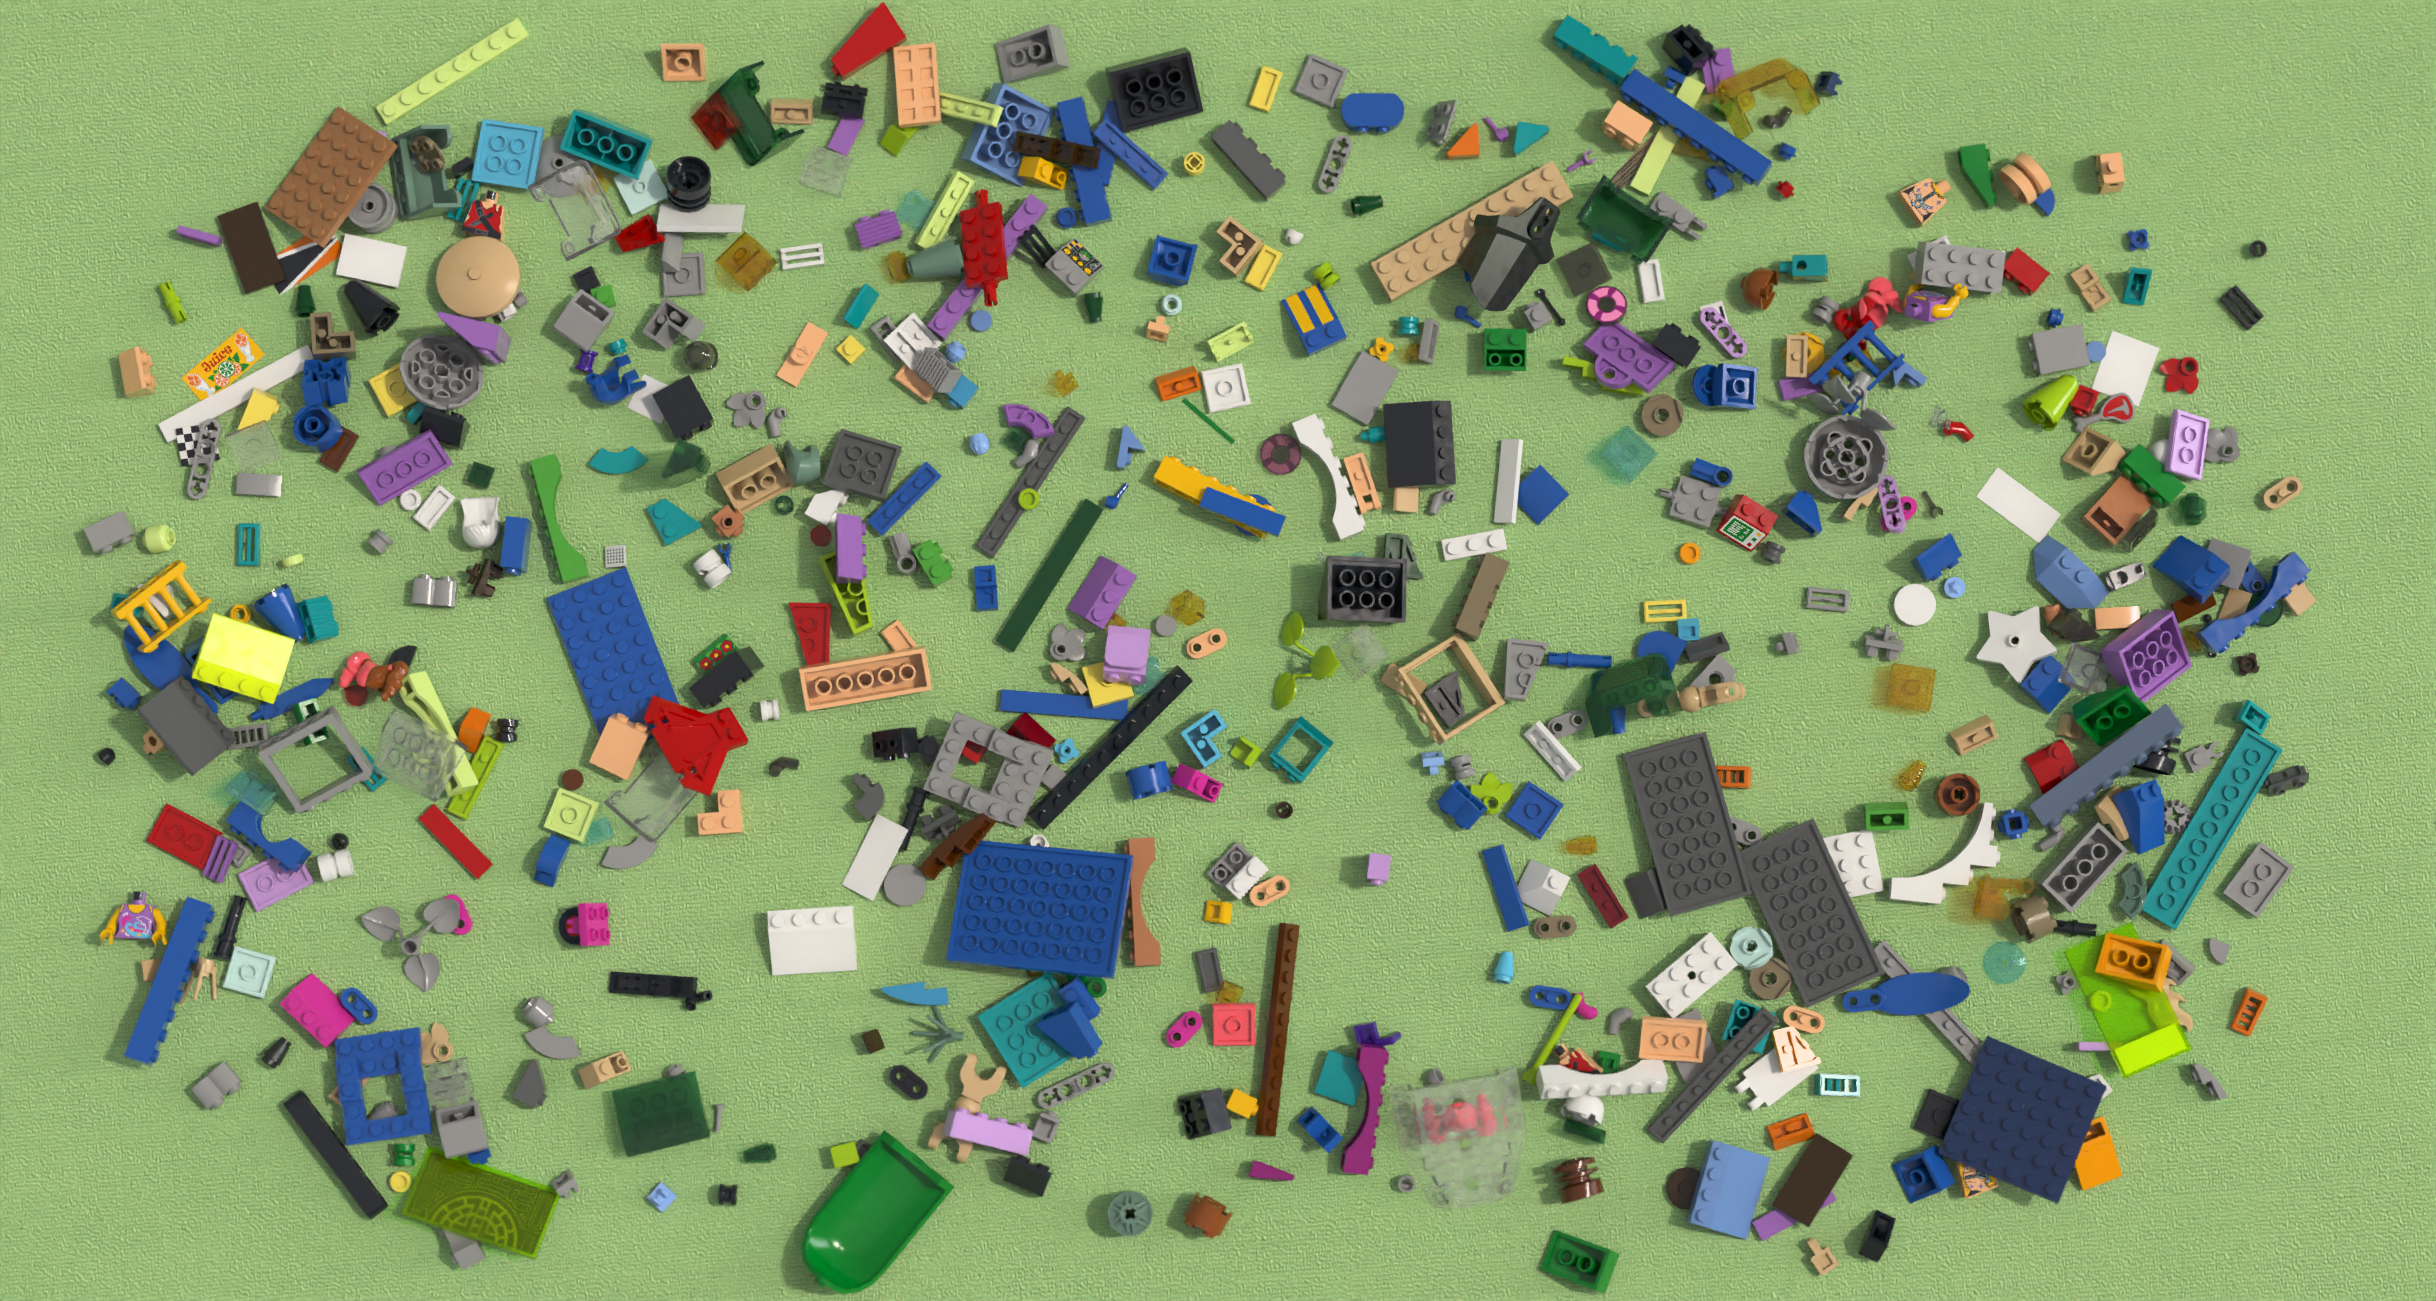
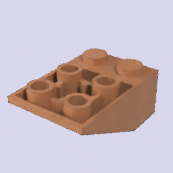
[2080,474,2153,548]

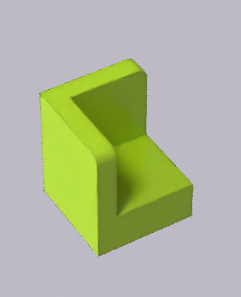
[1230,736,1262,768]
[830,1141,860,1168]

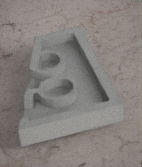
[1503,638,1549,702]

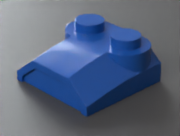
[1147,235,1198,286]
[1713,363,1758,410]

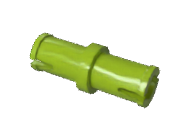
[158,281,188,324]

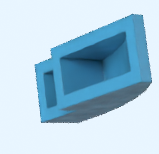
[882,982,949,1005]

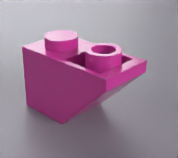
[1171,763,1223,803]

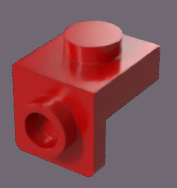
[2070,384,2100,417]

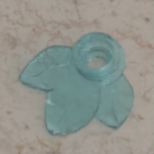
[897,190,936,232]
[1131,656,1167,694]

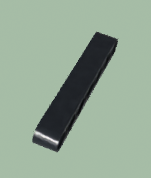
[283,1090,389,1220]

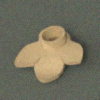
[421,1022,454,1064]

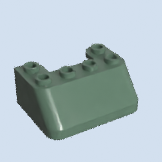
[391,125,462,220]

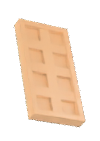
[893,43,942,128]

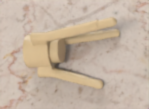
[180,958,218,1004]

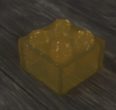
[1885,663,1936,713]

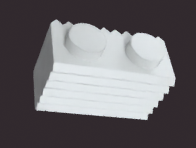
[1225,855,1268,900]

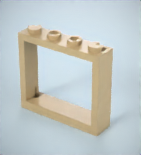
[1393,632,1505,745]

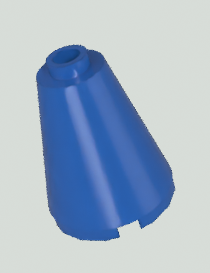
[252,583,305,643]

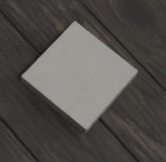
[1294,53,1349,109]
[661,252,706,298]
[2207,538,2253,591]

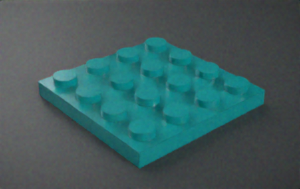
[977,972,1073,1089]

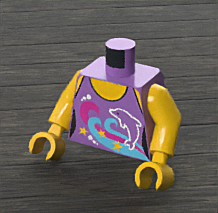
[1903,272,1968,322]
[100,891,167,946]

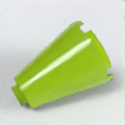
[2022,374,2079,431]

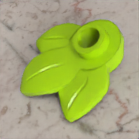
[1471,772,1513,814]

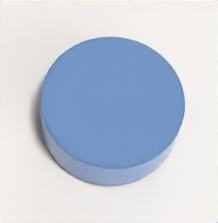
[971,310,992,332]
[2086,341,2106,363]

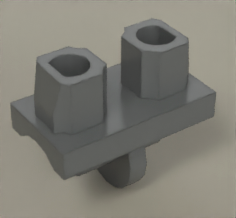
[920,804,961,841]

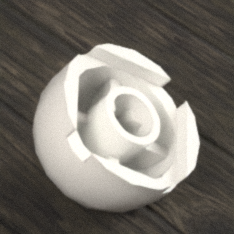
[1561,1095,1604,1127]

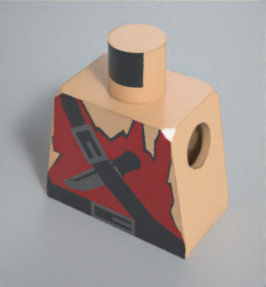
[461,190,505,243]
[1553,1043,1604,1075]

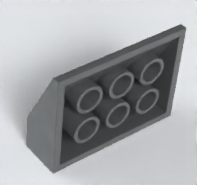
[136,675,237,777]

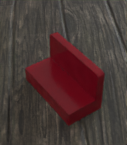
[1006,713,1056,748]

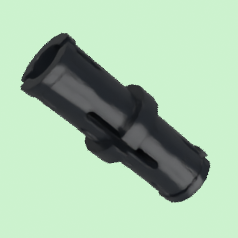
[2053,919,2097,937]

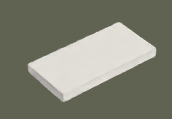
[657,204,745,233]

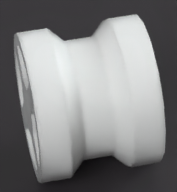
[760,699,780,721]

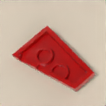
[789,602,831,665]

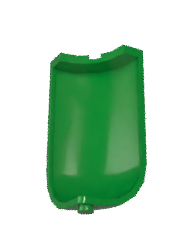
[801,1130,954,1294]

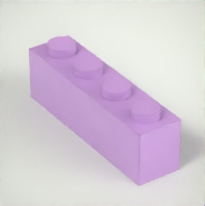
[943,1107,1033,1156]

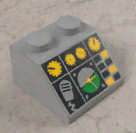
[1045,238,1105,297]

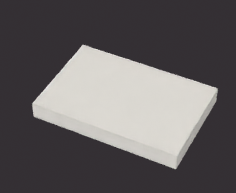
[336,234,408,289]

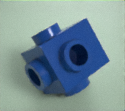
[1997,808,2029,840]

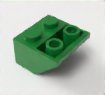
[1483,328,1527,371]

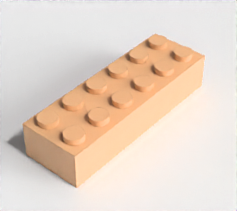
[799,645,932,711]

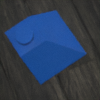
[1782,490,1822,538]

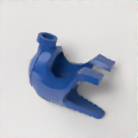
[585,354,647,406]

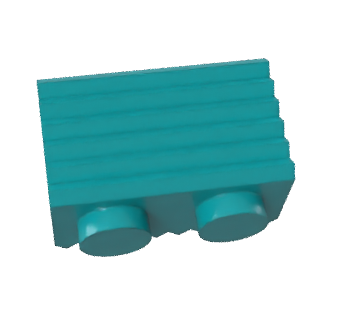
[297,595,339,644]

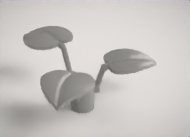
[1807,371,1897,431]
[361,898,460,992]

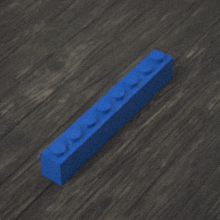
[1620,68,1772,187]
[124,896,215,1067]

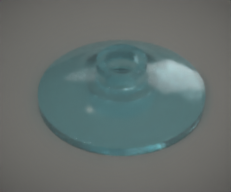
[1983,942,2026,984]

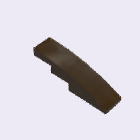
[1013,131,1101,169]

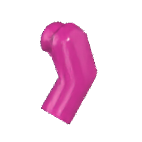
[1573,992,1598,1020]

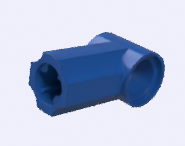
[1690,458,1733,488]

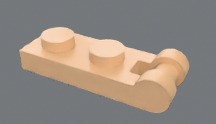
[1343,452,1382,515]

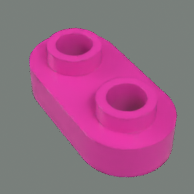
[1880,496,1917,533]
[445,894,473,935]
[1166,1011,1202,1048]

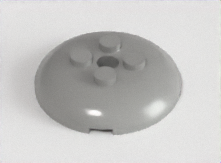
[400,334,483,410]

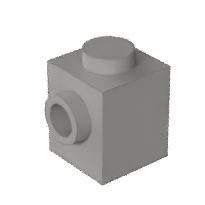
[1522,301,1553,333]

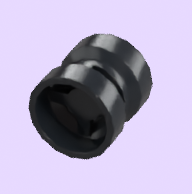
[496,719,519,742]

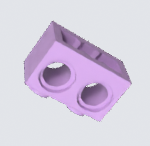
[1365,853,1391,886]

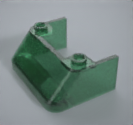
[711,60,805,166]

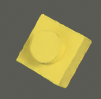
[836,335,866,365]

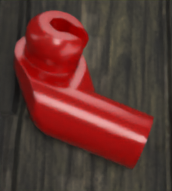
[1943,421,1974,443]

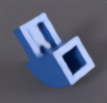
[533,834,571,887]
[1296,1106,1343,1153]

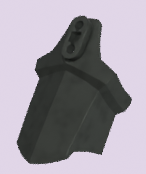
[1457,197,1560,311]

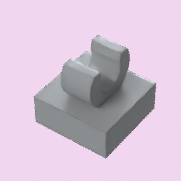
[1775,632,1801,655]
[551,1169,579,1199]

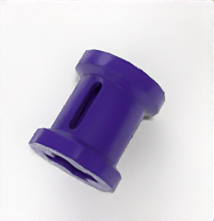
[574,348,599,373]

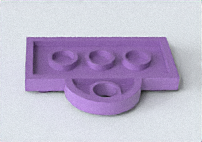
[1583,321,1675,394]

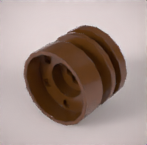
[1552,1156,1605,1204]

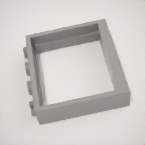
[258,705,373,814]

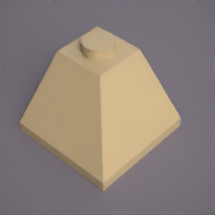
[2061,426,2126,476]

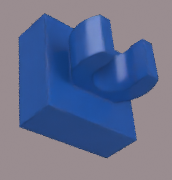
[1664,65,1687,90]
[468,1141,492,1165]

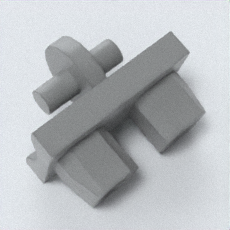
[1864,624,1904,661]

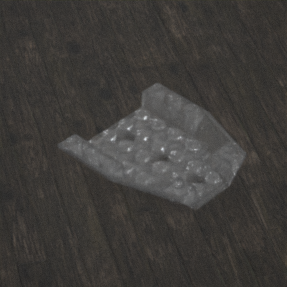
[1389,1065,1526,1209]

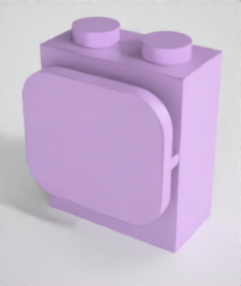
[1103,625,1151,685]

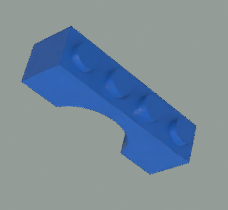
[226,800,312,873]

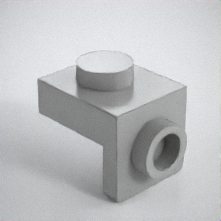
[1032,1110,1061,1143]

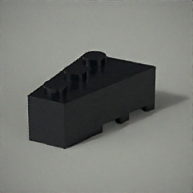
[689,646,765,708]

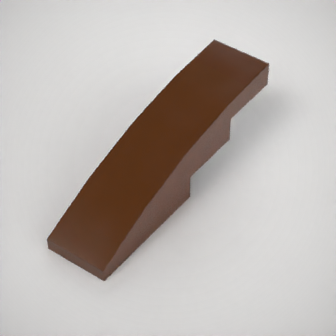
[918,813,996,880]

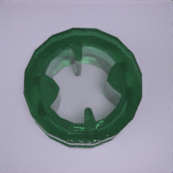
[775,495,794,515]

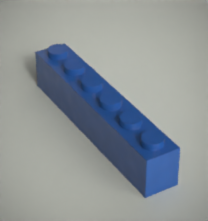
[1055,97,1113,227]

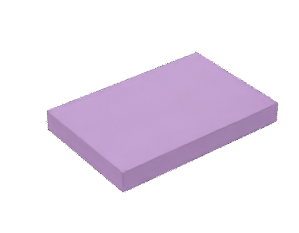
[2164,409,2209,481]
[238,857,315,912]

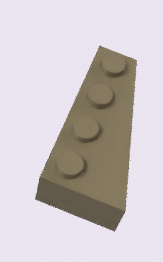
[1452,552,1510,641]

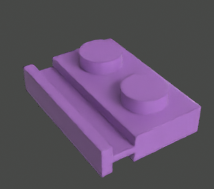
[1702,47,1737,95]

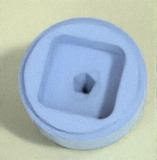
[1943,577,1965,599]

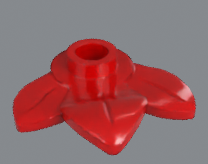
[2159,357,2199,394]

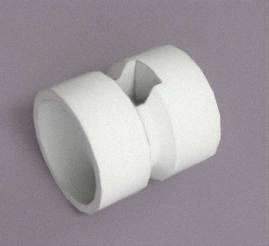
[693,549,732,589]
[318,848,354,882]

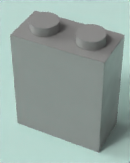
[2027,324,2090,377]

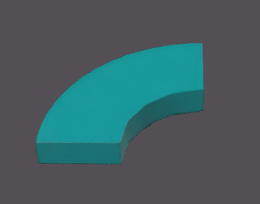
[589,446,648,474]

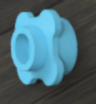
[1054,738,1079,763]

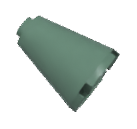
[906,235,965,278]

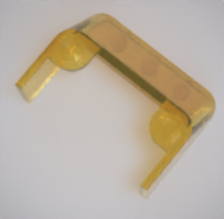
[1715,58,1821,141]

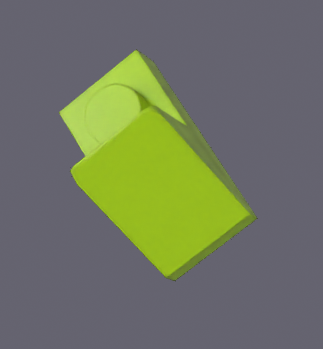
[880,119,921,157]

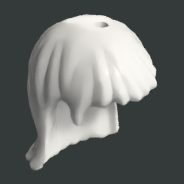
[460,496,500,548]

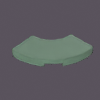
[2117,862,2147,921]

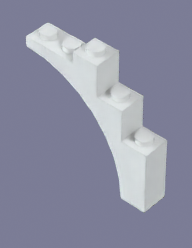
[1888,802,2000,905]

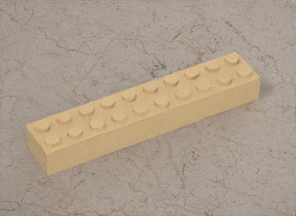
[1370,161,1574,303]

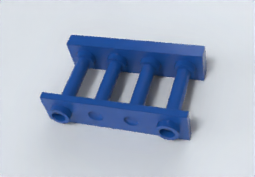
[1809,320,1905,415]

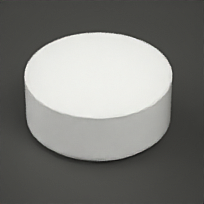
[400,489,422,511]

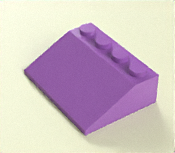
[437,312,512,364]
[2101,609,2192,703]

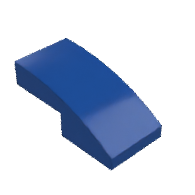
[974,565,999,612]

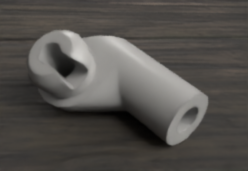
[2039,824,2065,852]
[1608,1007,1633,1035]

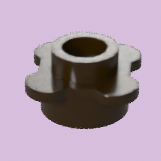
[2236,653,2259,676]

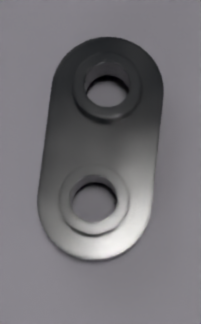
[890,1065,928,1100]

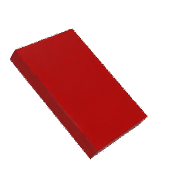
[146,803,224,870]

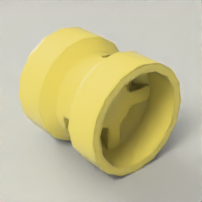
[1184,152,1205,176]

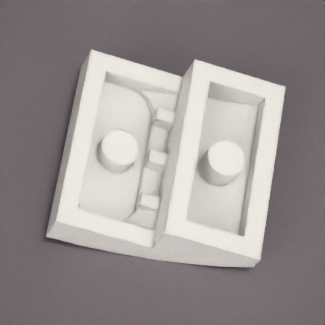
[883,312,942,371]

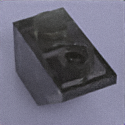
[2047,607,2100,643]

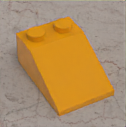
[2095,932,2173,993]

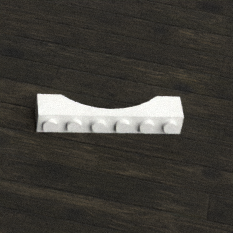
[1292,413,1366,541]
[1536,1059,1668,1099]

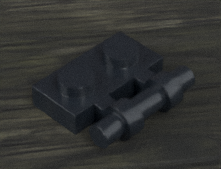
[821,81,868,119]

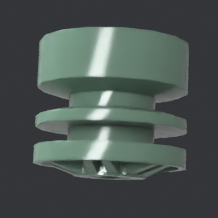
[1108,1191,1153,1236]

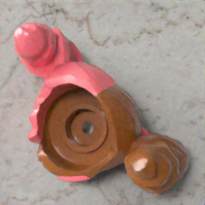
[338,651,409,702]

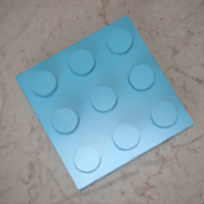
[471,119,545,191]

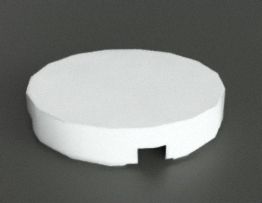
[1893,584,1936,626]

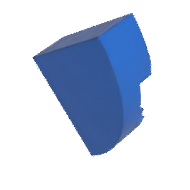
[2033,188,2055,217]

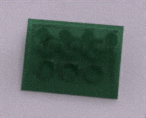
[612,1071,711,1158]

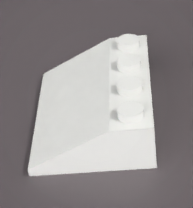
[767,906,857,975]

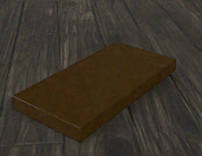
[218,202,286,295]
[1772,1133,1853,1228]

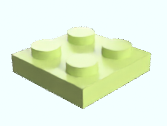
[543,787,600,843]

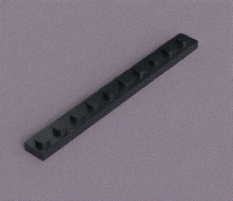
[1028,665,1193,830]

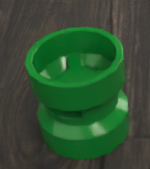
[393,1144,416,1166]

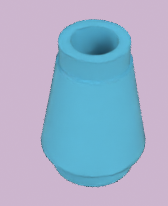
[1493,951,1514,984]

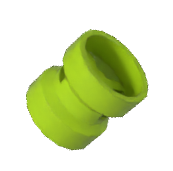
[1312,261,1341,291]

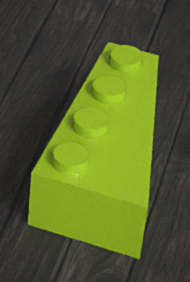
[818,551,873,638]

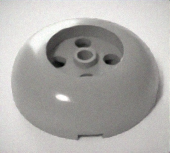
[1804,415,1889,500]

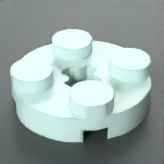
[1730,927,1773,970]

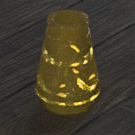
[1898,759,1927,792]
[1566,835,1598,855]

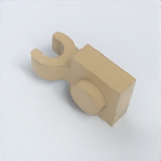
[1805,1237,1839,1276]

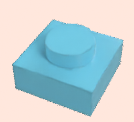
[1677,618,1700,641]

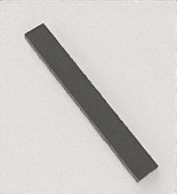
[975,407,1086,558]
[1647,1006,1779,1143]

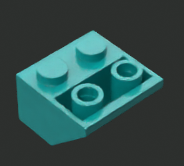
[1722,999,1776,1054]

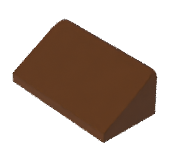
[2170,593,2217,623]

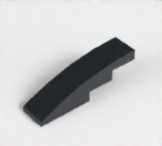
[609,971,698,999]

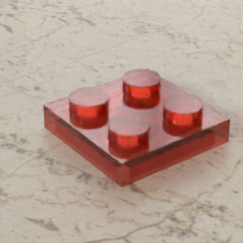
[691,92,742,151]

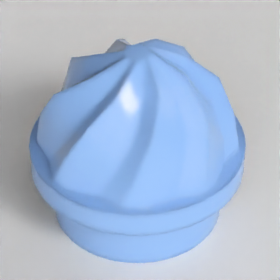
[945,341,967,362]
[969,433,990,455]

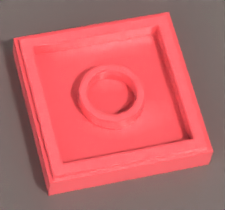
[1213,1003,1255,1046]

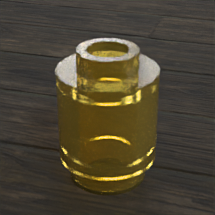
[885,251,912,283]

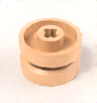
[1998,152,2051,207]

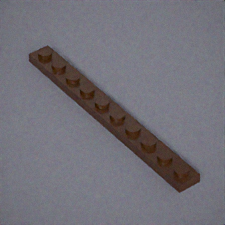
[1255,923,1300,1137]

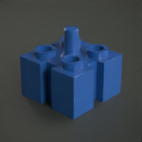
[301,357,351,407]

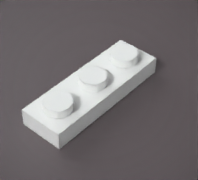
[1441,529,1507,561]
[1524,720,1582,782]

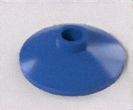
[1692,364,1717,407]

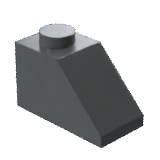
[512,1059,548,1109]

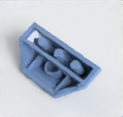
[2033,535,2109,608]

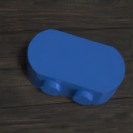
[1341,93,1404,134]

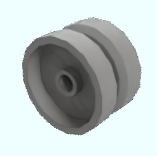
[348,183,399,233]

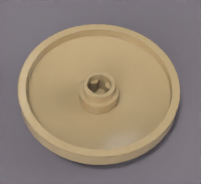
[436,236,521,319]

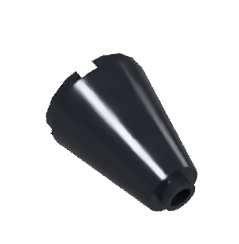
[344,280,400,337]

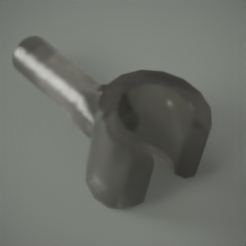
[1922,491,1943,519]

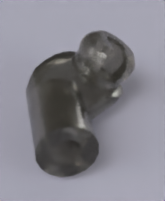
[769,757,799,777]

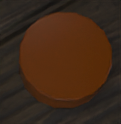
[562,769,584,790]

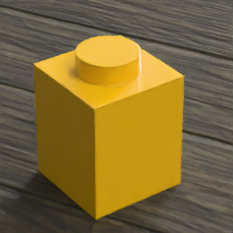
[1226,1089,1259,1119]

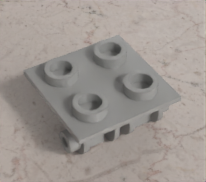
[1426,100,1458,146]

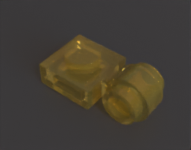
[1992,878,2035,895]

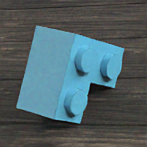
[1180,709,1227,769]

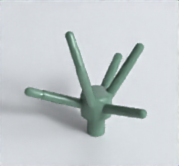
[912,1005,963,1063]

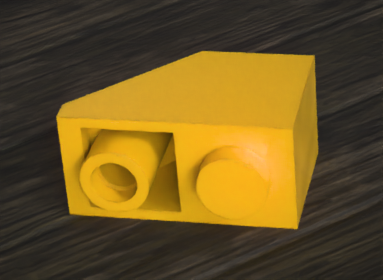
[1018,156,1069,190]

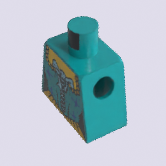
[1780,255,1828,282]

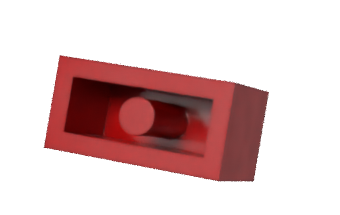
[2003,247,2050,295]

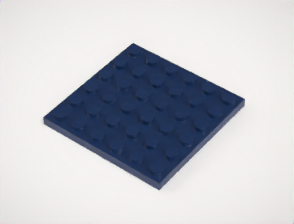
[1938,1036,2107,1205]

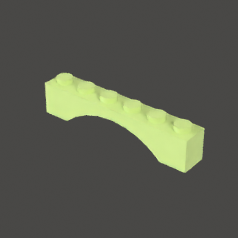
[399,671,479,797]

